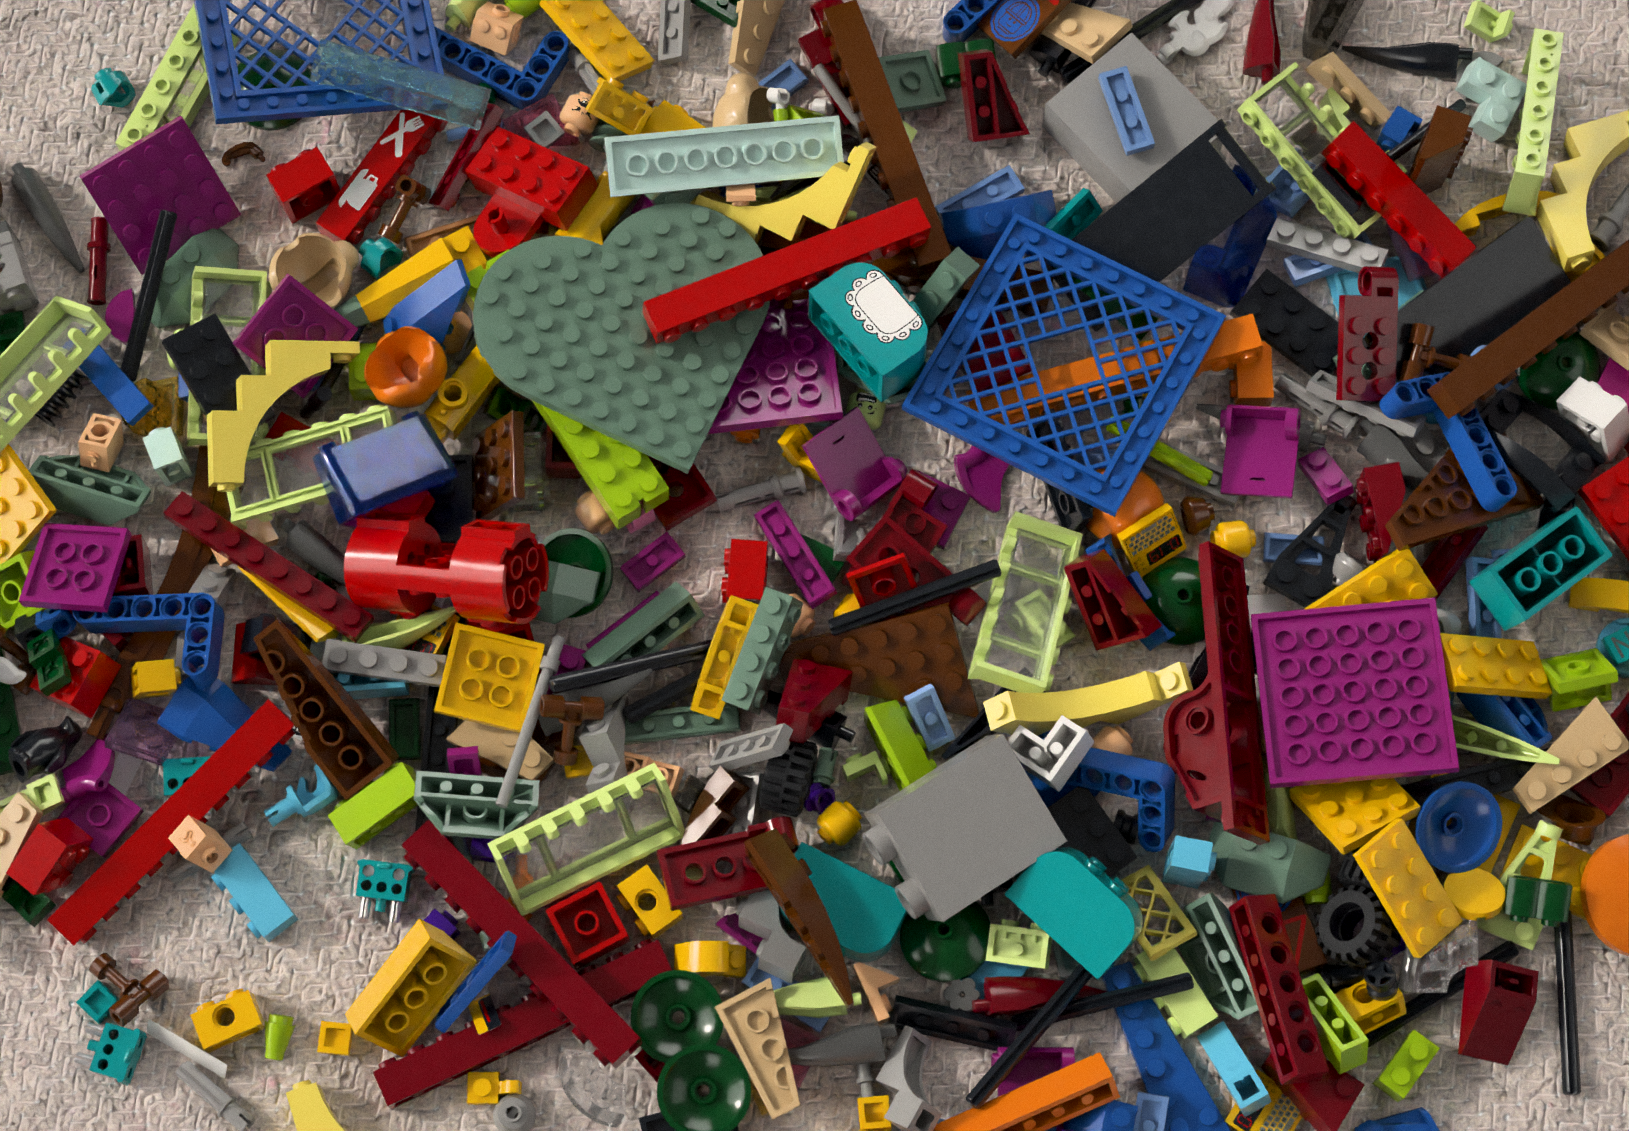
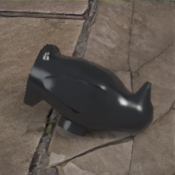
[8,716,83,783]

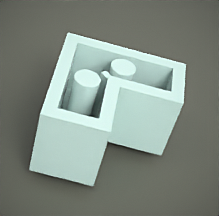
[1455,57,1526,143]

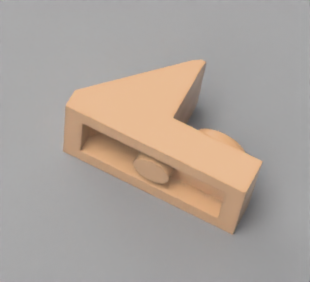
[853,962,900,1025]

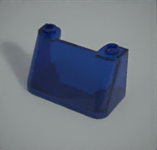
[1183,164,1277,308]
[312,411,459,525]

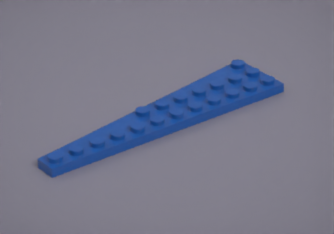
[1102,961,1231,1131]

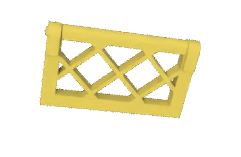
[1121,864,1197,961]

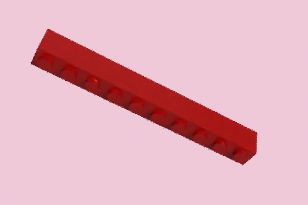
[642,197,931,344]
[47,698,295,946]

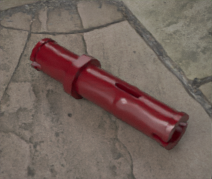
[87,217,111,306]

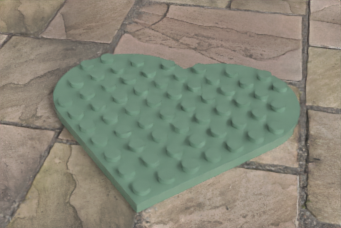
[473,203,770,474]

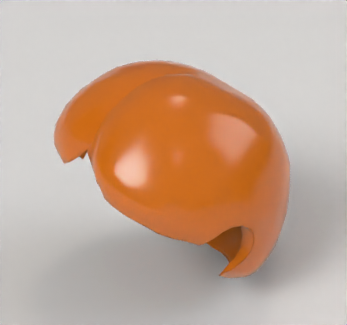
[364,326,447,408]
[1086,468,1165,550]

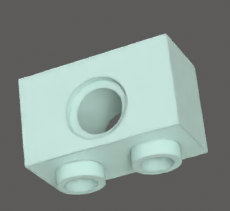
[143,427,194,487]

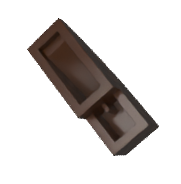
[681,766,750,845]

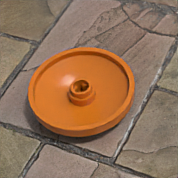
[1580,834,1629,956]

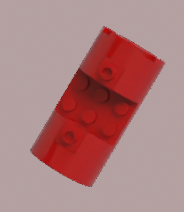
[344,510,549,627]

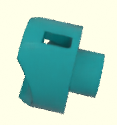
[91,68,136,108]
[358,237,404,280]

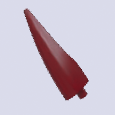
[1243,0,1281,86]
[972,976,1107,1016]

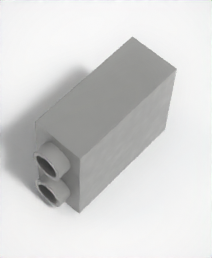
[1042,32,1226,203]
[862,734,1067,922]

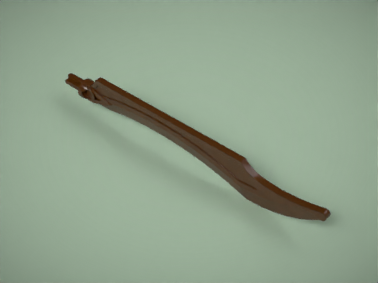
[86,445,248,741]

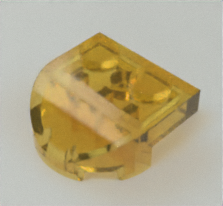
[121,376,184,437]

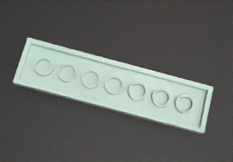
[604,115,844,197]

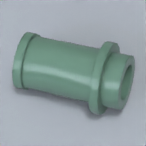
[812,747,838,788]

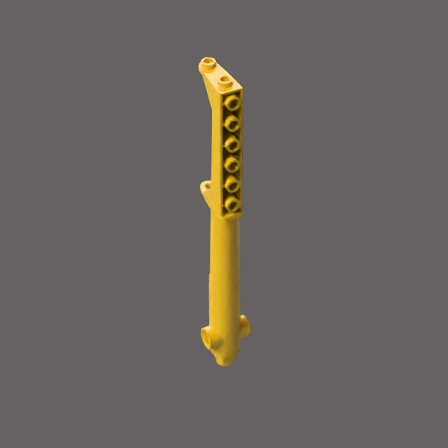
[416,100,706,452]

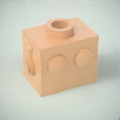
[469,1,524,56]
[78,413,124,472]
[168,815,233,873]

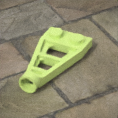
[1474,820,1563,951]

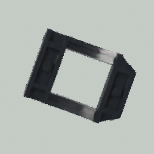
[1479,389,1605,513]

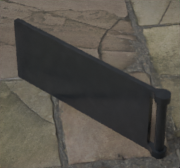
[1045,119,1277,332]
[1362,216,1571,382]

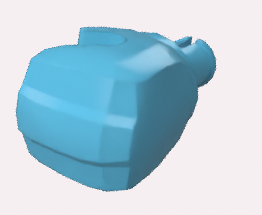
[264,764,339,827]

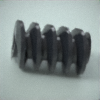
[35,366,89,428]

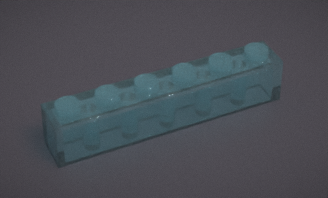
[310,39,492,130]

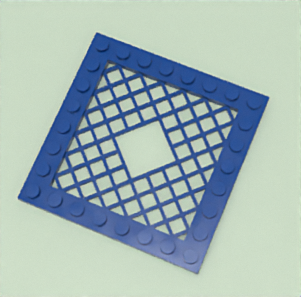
[194,0,449,124]
[902,213,1226,517]

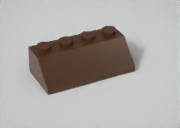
[1408,105,1473,194]

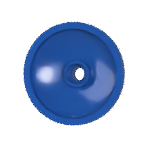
[1415,781,1502,873]

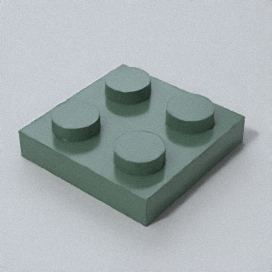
[878,50,947,113]

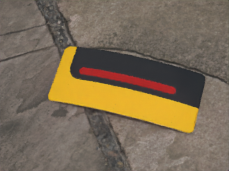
[468,994,501,1035]

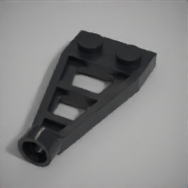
[1263,495,1356,608]

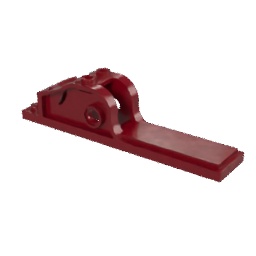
[1163,541,1270,845]

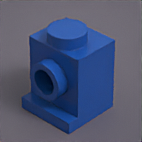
[1376,105,1423,152]

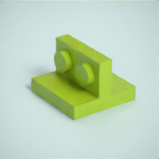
[1540,648,1618,712]

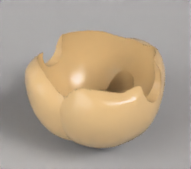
[712,73,775,127]
[269,233,359,309]

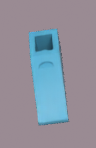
[1197,1021,1272,1117]

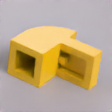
[777,423,822,483]
[674,941,746,978]

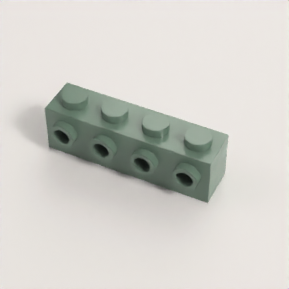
[582,582,705,683]
[721,587,803,715]

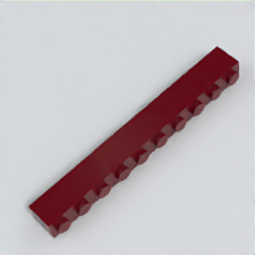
[401,820,643,1070]
[373,939,672,1109]

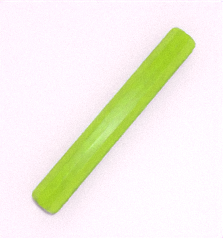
[1106,416,1213,486]

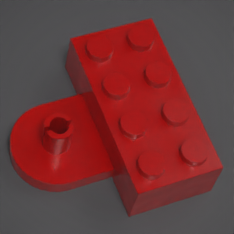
[465,126,599,257]

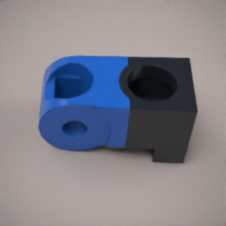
[14,608,77,653]

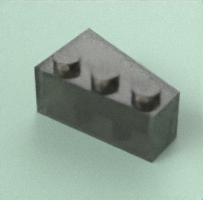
[1302,0,1365,61]

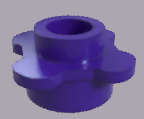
[804,782,836,815]

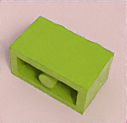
[1372,1030,1440,1102]

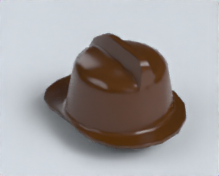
[1537,794,1606,846]

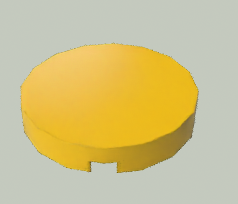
[1443,868,1506,921]

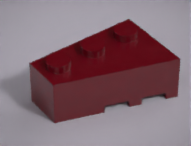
[958,49,1030,142]
[1064,549,1162,651]
[776,659,853,744]
[1261,1051,1365,1131]

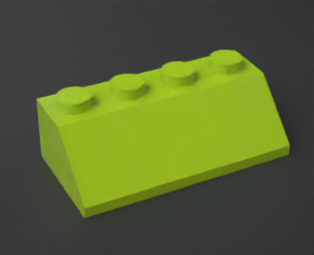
[864,700,938,791]

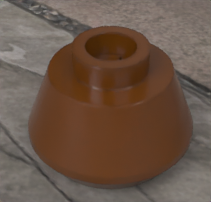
[1180,496,1215,536]

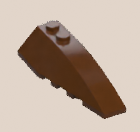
[253,619,399,800]
[744,828,854,1010]

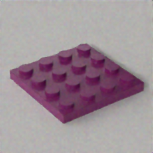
[79,115,241,275]

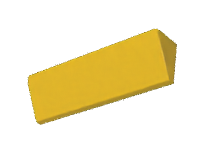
[238,566,339,643]

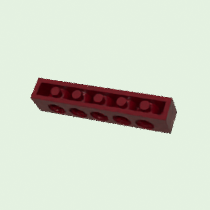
[1229,894,1329,1085]

